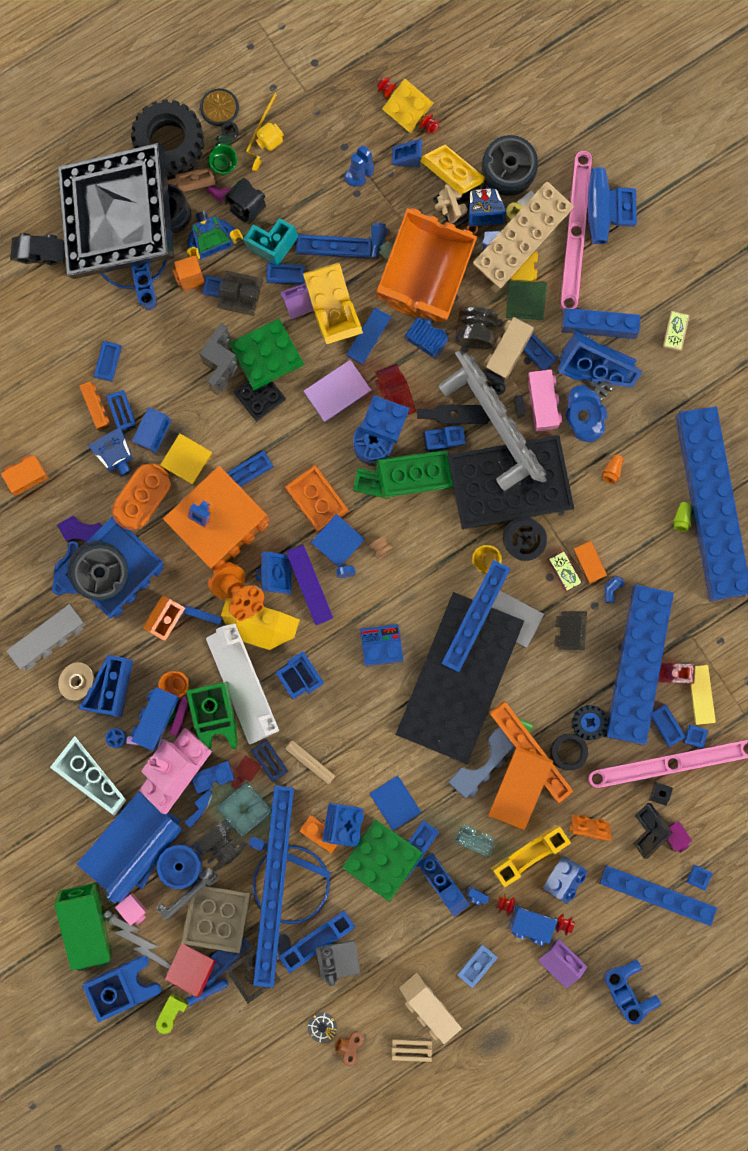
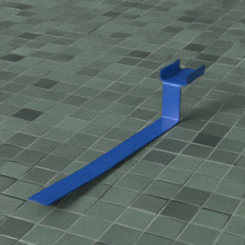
[248,837,331,879]

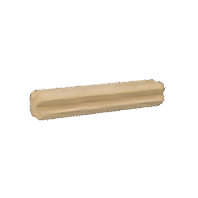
[286,741,335,784]

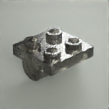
[217,271,263,316]

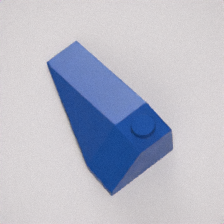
[558,331,643,387]

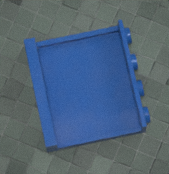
[59,516,165,618]

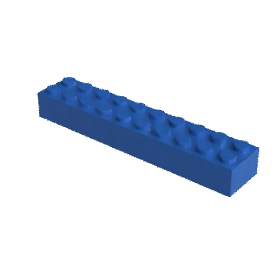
[675,406,748,602]

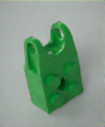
[186,682,238,754]

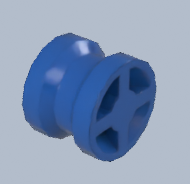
[105,728,127,748]

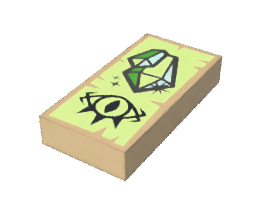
[662,311,690,352]

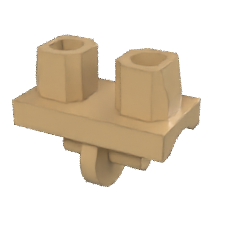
[435,184,468,223]

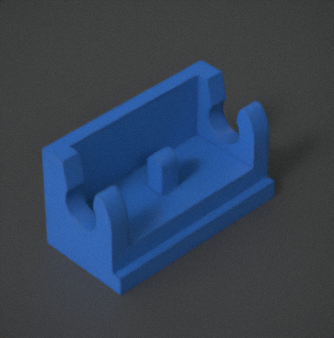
[132,407,172,454]

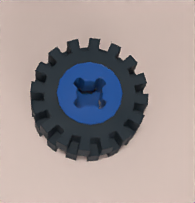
[571,705,608,740]

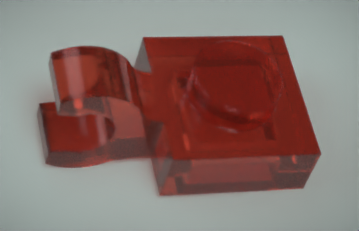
[231,755,262,790]

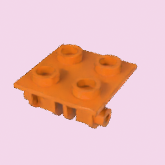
[569,815,612,841]

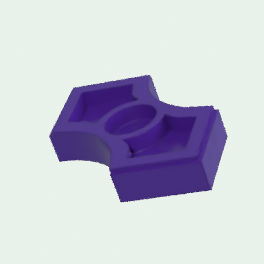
[57,516,102,542]

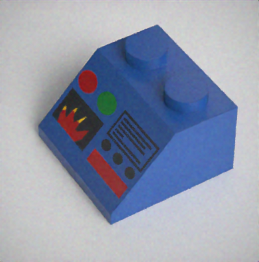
[360,624,403,667]

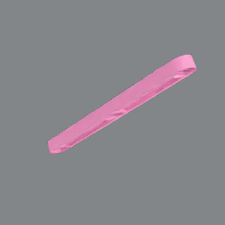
[560,151,592,311]
[588,740,748,788]

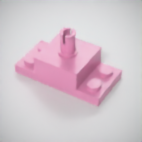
[139,728,212,814]

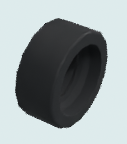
[550,734,588,771]

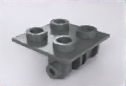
[316,940,361,986]

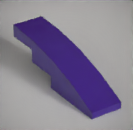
[286,544,333,625]

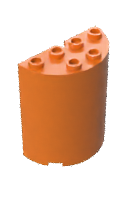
[376,208,477,322]

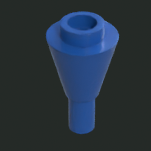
[371,222,389,258]

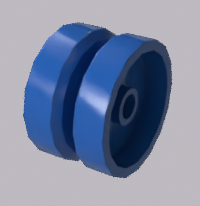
[157,844,203,889]

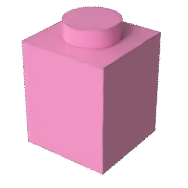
[115,893,148,926]

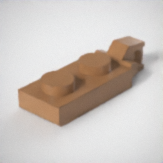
[167,168,216,192]

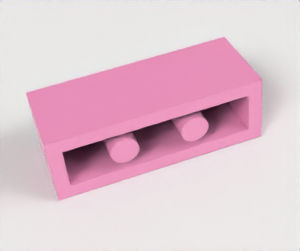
[527,370,562,432]

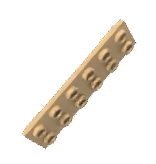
[473,182,574,293]

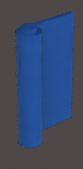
[77,792,183,903]

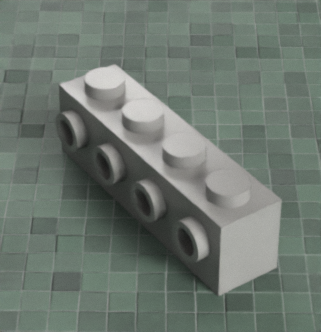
[7,604,86,671]

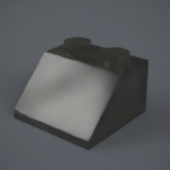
[554,611,587,653]
[226,949,281,1004]

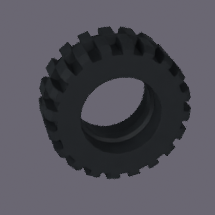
[131,99,204,177]

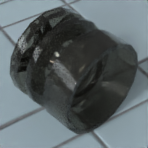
[455,307,498,350]
[194,819,247,872]

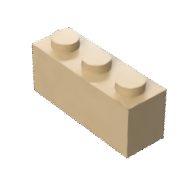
[485,317,534,380]

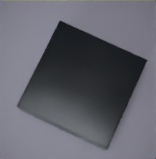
[513,395,526,418]

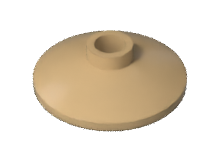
[58,662,94,701]

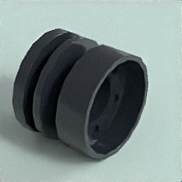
[168,184,192,233]

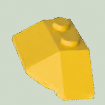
[221,598,300,650]

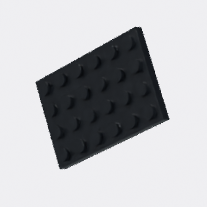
[447,435,574,530]

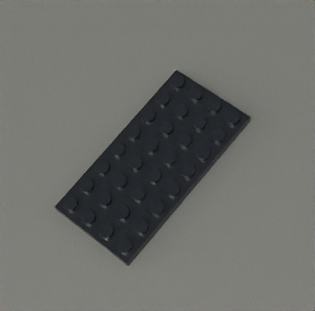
[395,592,524,764]

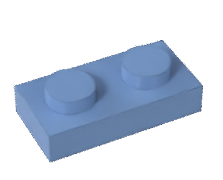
[457,944,498,988]

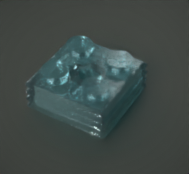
[218,782,272,837]
[453,824,496,858]

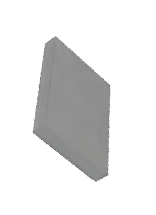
[492,591,544,648]

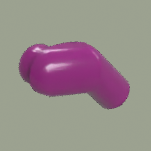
[207,185,232,202]

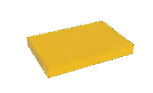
[420,145,485,195]

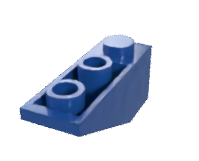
[418,853,470,917]

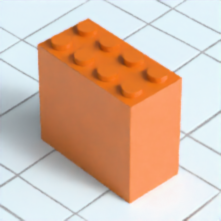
[163,466,270,571]

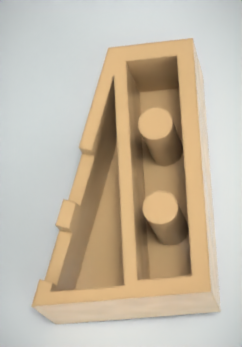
[399,973,462,1044]

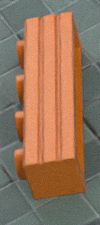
[79,381,110,431]

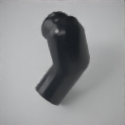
[485,370,505,395]

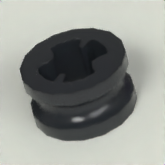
[221,121,239,141]

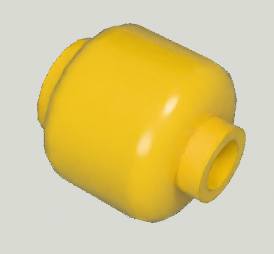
[255,123,284,151]

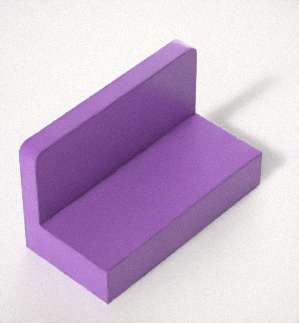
[281,283,314,319]
[538,939,587,988]

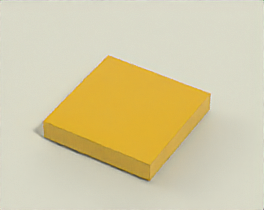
[160,433,213,485]

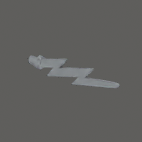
[103,910,171,969]

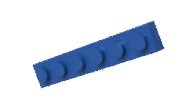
[442,560,511,673]
[599,865,717,926]

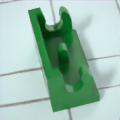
[353,468,391,499]

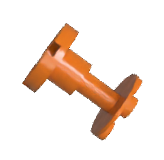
[208,562,264,621]

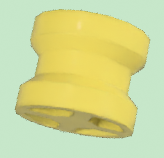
[505,203,523,223]

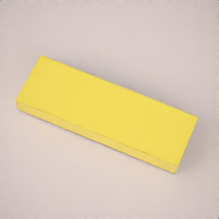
[688,665,716,725]

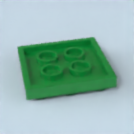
[229,318,304,390]
[342,819,424,902]

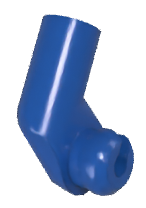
[605,576,625,603]

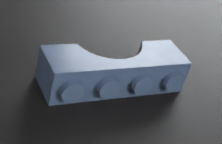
[448,727,516,798]

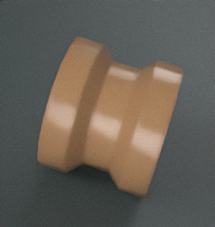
[369,536,393,559]

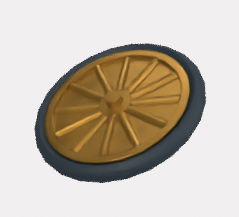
[200,88,239,126]

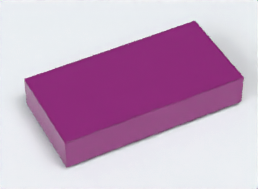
[170,697,190,736]

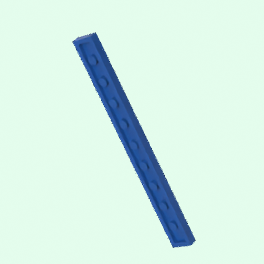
[253,786,294,988]

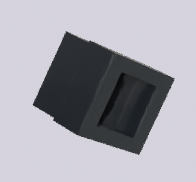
[649,782,673,806]

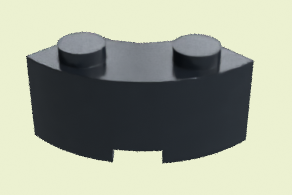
[10,233,64,266]

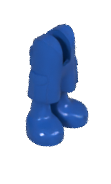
[344,146,374,187]

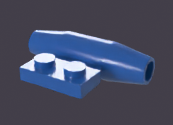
[588,167,637,244]

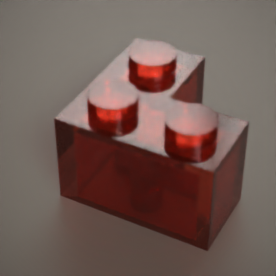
[375,363,417,415]

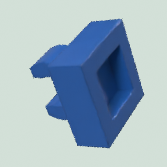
[188,500,210,527]

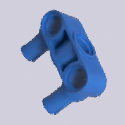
[604,959,662,1025]

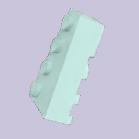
[50,736,126,816]

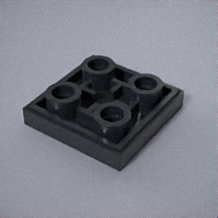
[233,381,286,422]

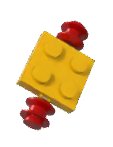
[377,77,440,135]

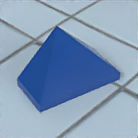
[392,139,422,167]

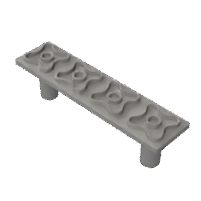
[439,351,547,491]

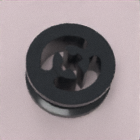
[503,517,547,561]

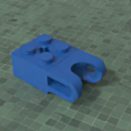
[82,955,162,1023]

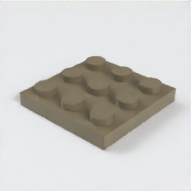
[182,884,251,953]

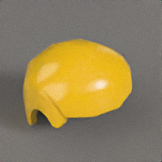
[472,545,502,574]

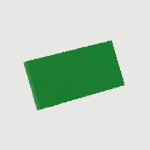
[375,450,453,498]

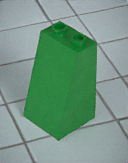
[54,882,112,971]

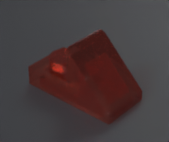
[658,663,695,685]

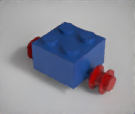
[496,894,575,946]

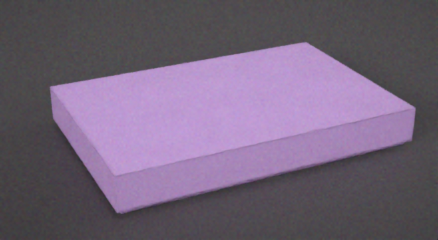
[304,360,372,423]

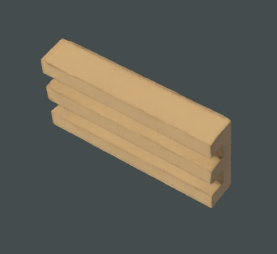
[392,1039,432,1062]

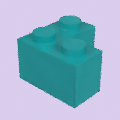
[243,218,298,266]

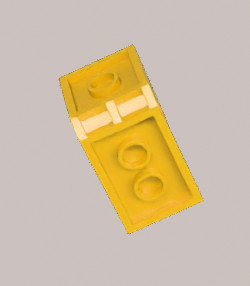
[303,262,363,344]

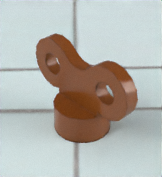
[335,1032,364,1067]

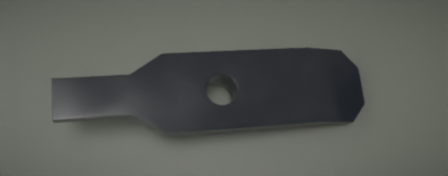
[417,404,490,425]

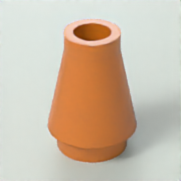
[602,455,624,484]

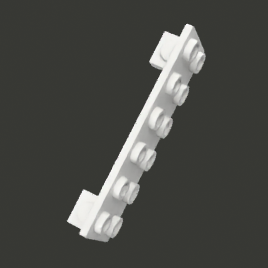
[206,623,279,744]

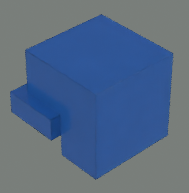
[276,651,324,700]

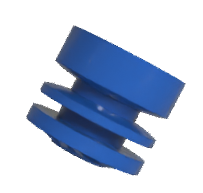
[353,424,393,466]

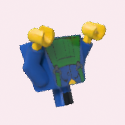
[187,211,244,260]

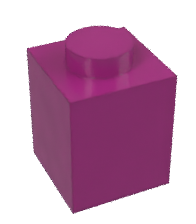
[666,821,692,853]

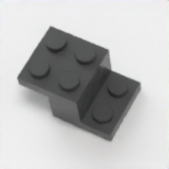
[199,323,239,395]

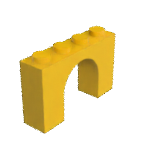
[490,825,571,888]

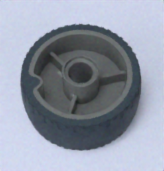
[482,135,538,196]
[68,541,128,600]

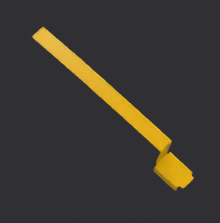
[246,92,277,171]

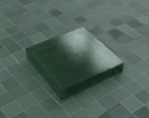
[506,279,547,320]

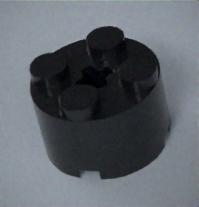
[223,178,266,224]

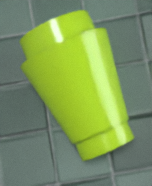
[672,502,692,532]

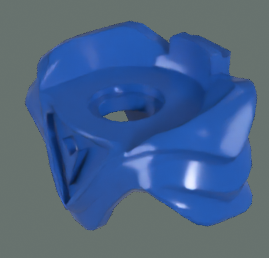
[565,385,608,443]

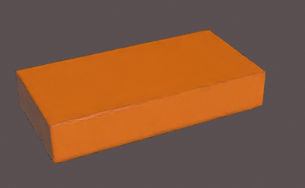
[573,541,607,584]

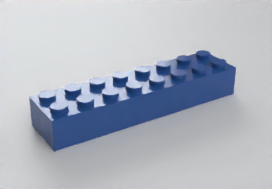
[604,585,674,745]

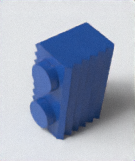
[405,317,449,360]

